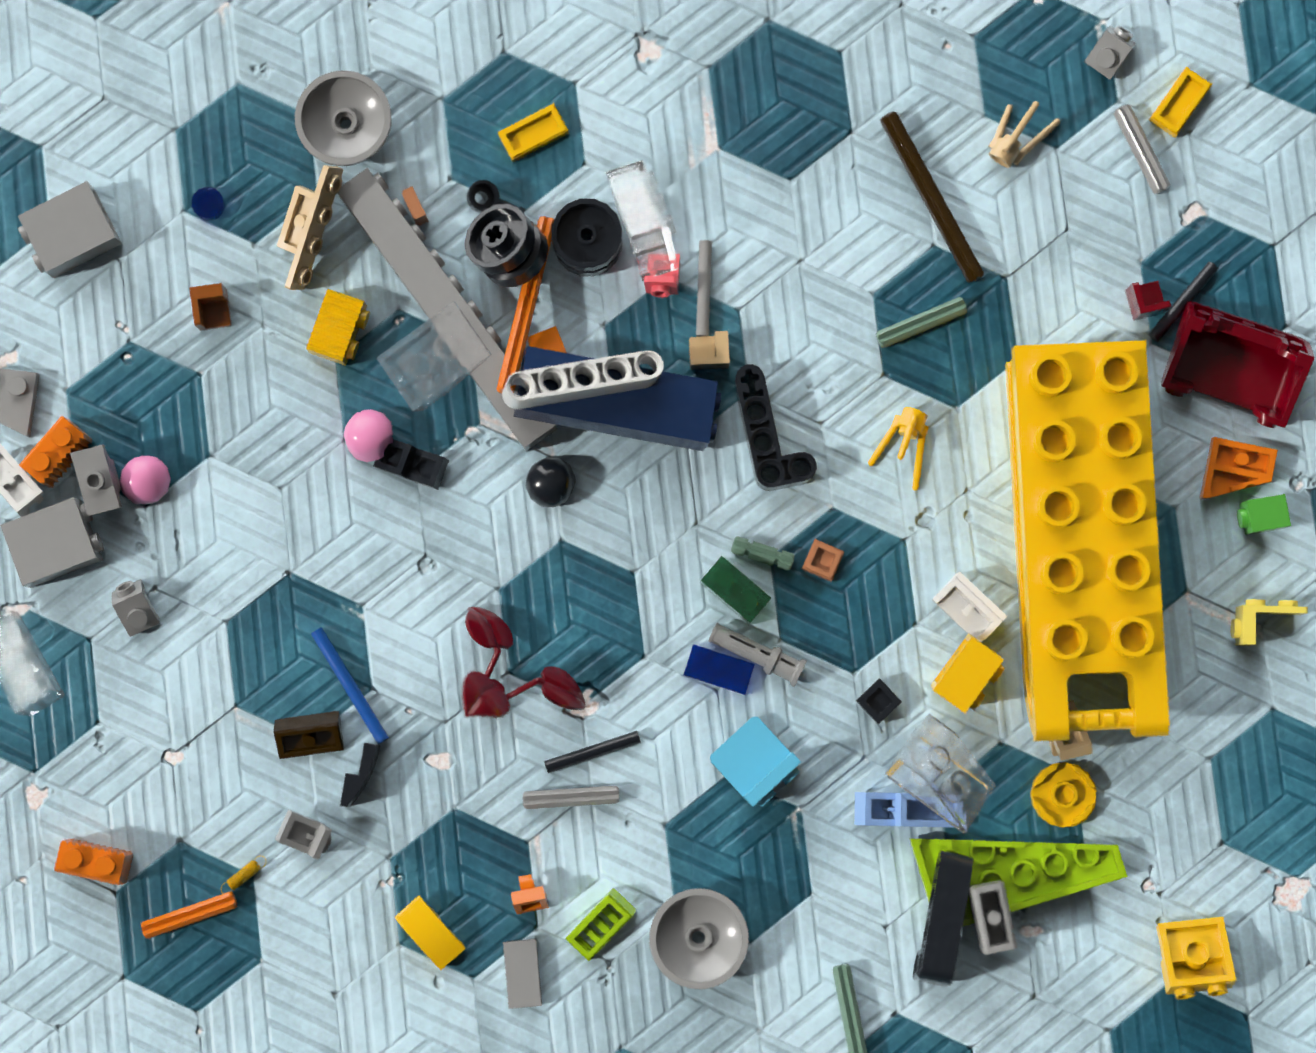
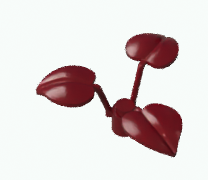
[462,607,586,718]

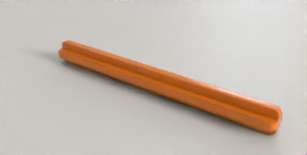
[496,216,554,394]

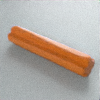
[141,892,237,939]

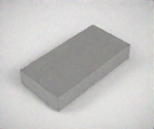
[503,939,542,1009]

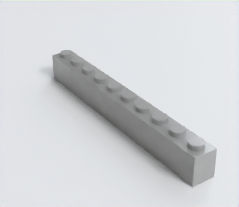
[338,168,557,452]

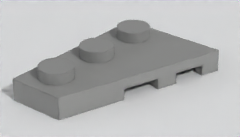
[0,368,40,438]

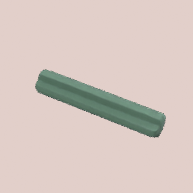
[876,297,967,348]
[832,964,867,1053]

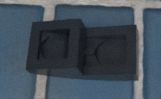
[373,439,449,490]
[340,743,381,807]

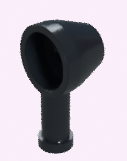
[466,180,525,213]

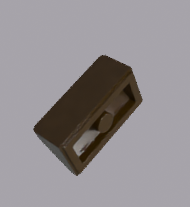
[273,711,344,759]

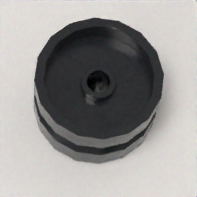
[552,199,622,277]
[464,204,548,287]

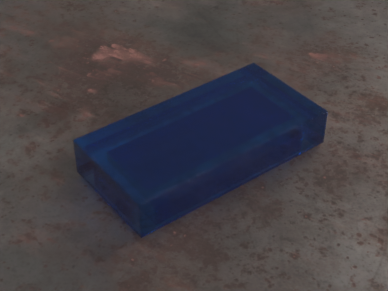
[683,644,755,695]

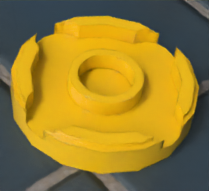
[1030,762,1096,828]

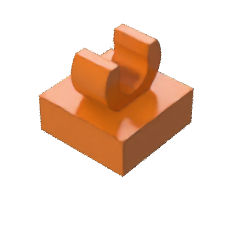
[511,874,549,914]

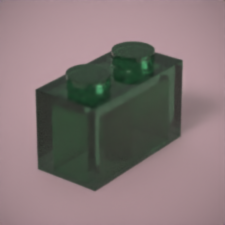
[700,556,771,625]

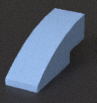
[854,792,961,827]

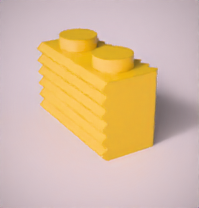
[306,289,370,366]

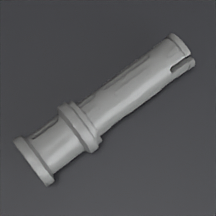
[708,623,807,687]

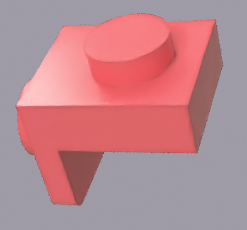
[644,253,680,298]

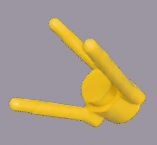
[868,407,929,491]

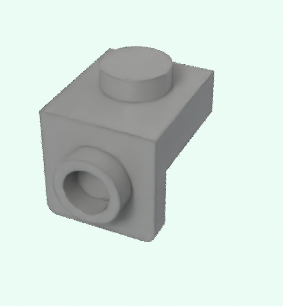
[1084,26,1136,79]
[112,579,160,637]
[275,809,332,859]

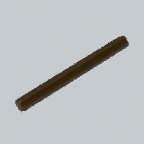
[880,112,984,283]

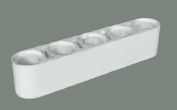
[502,351,664,409]

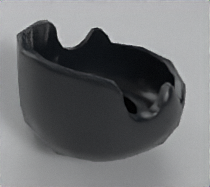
[525,457,576,508]

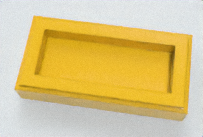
[1149,67,1213,138]
[497,103,569,162]

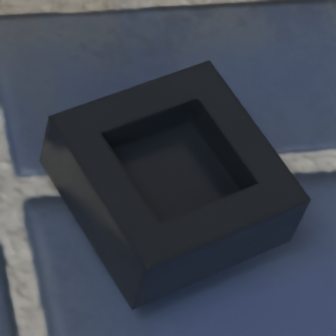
[855,678,902,725]

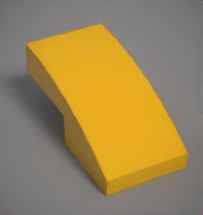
[395,895,466,970]

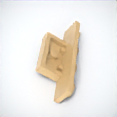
[277,165,343,290]

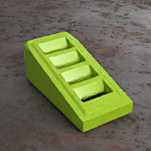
[565,888,636,961]

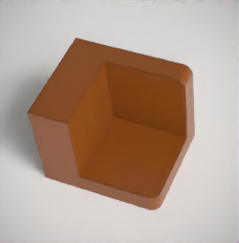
[189,283,232,331]

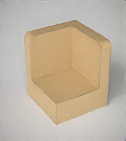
[689,331,730,370]

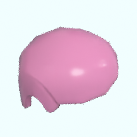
[344,409,393,462]
[119,456,171,504]

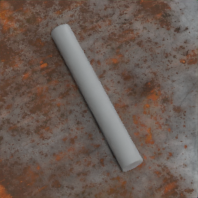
[696,240,712,337]

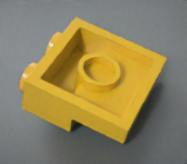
[1156,917,1236,1000]

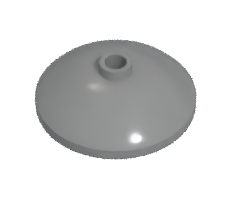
[295,70,392,166]
[649,888,749,989]

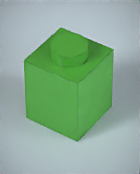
[1237,494,1291,535]

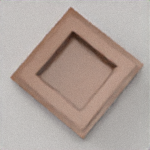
[402,186,429,226]
[802,539,844,582]

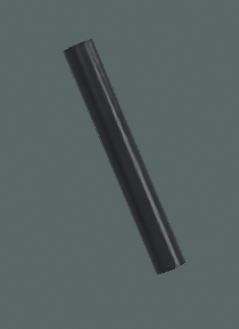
[1148,261,1218,342]
[544,731,641,773]

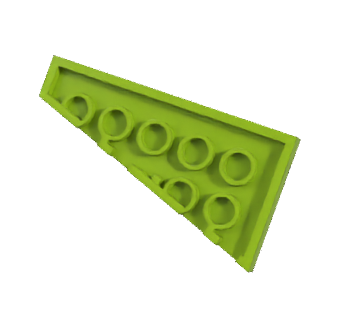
[909,838,1128,927]

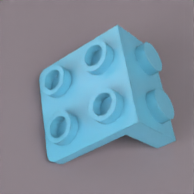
[710,717,801,807]

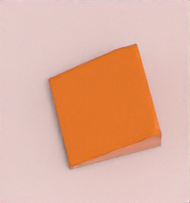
[527,326,567,353]

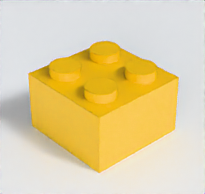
[931,633,1005,713]

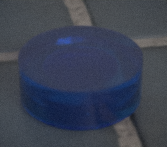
[191,187,225,221]

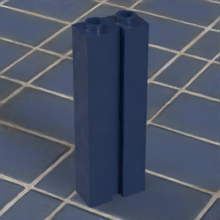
[513,346,721,451]

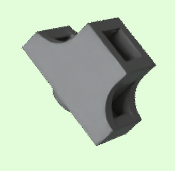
[70,444,122,516]

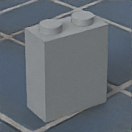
[18,181,122,278]
[0,497,104,588]

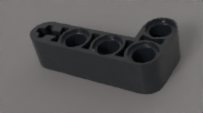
[735,364,817,491]
[913,851,973,987]

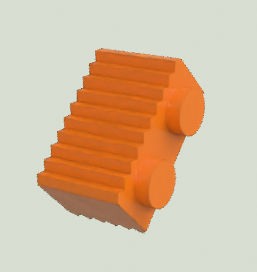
[19,416,92,488]
[54,838,133,885]

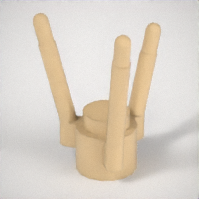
[988,101,1061,168]

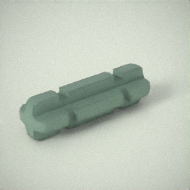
[731,536,795,571]

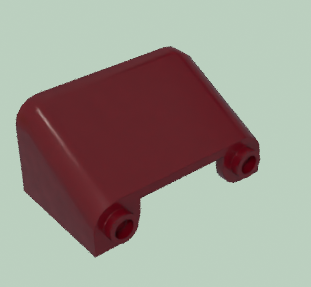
[1161,302,1315,428]

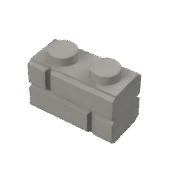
[968,880,1017,955]

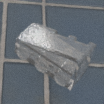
[606,160,679,281]
[0,610,65,716]

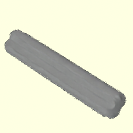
[1114,104,1170,194]
[523,786,620,809]

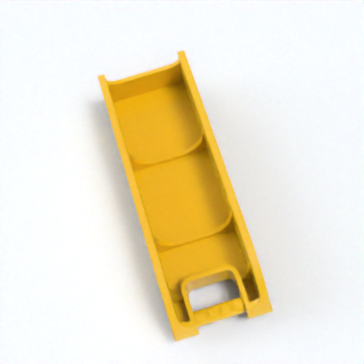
[1005,340,1170,741]

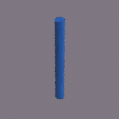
[311,627,389,745]

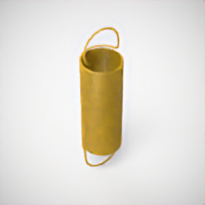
[221,856,266,894]

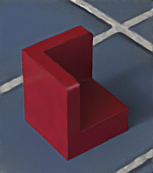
[1125,281,1171,321]

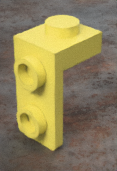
[1230,599,1308,646]

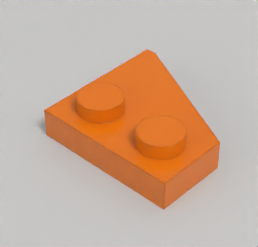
[1200,437,1278,499]

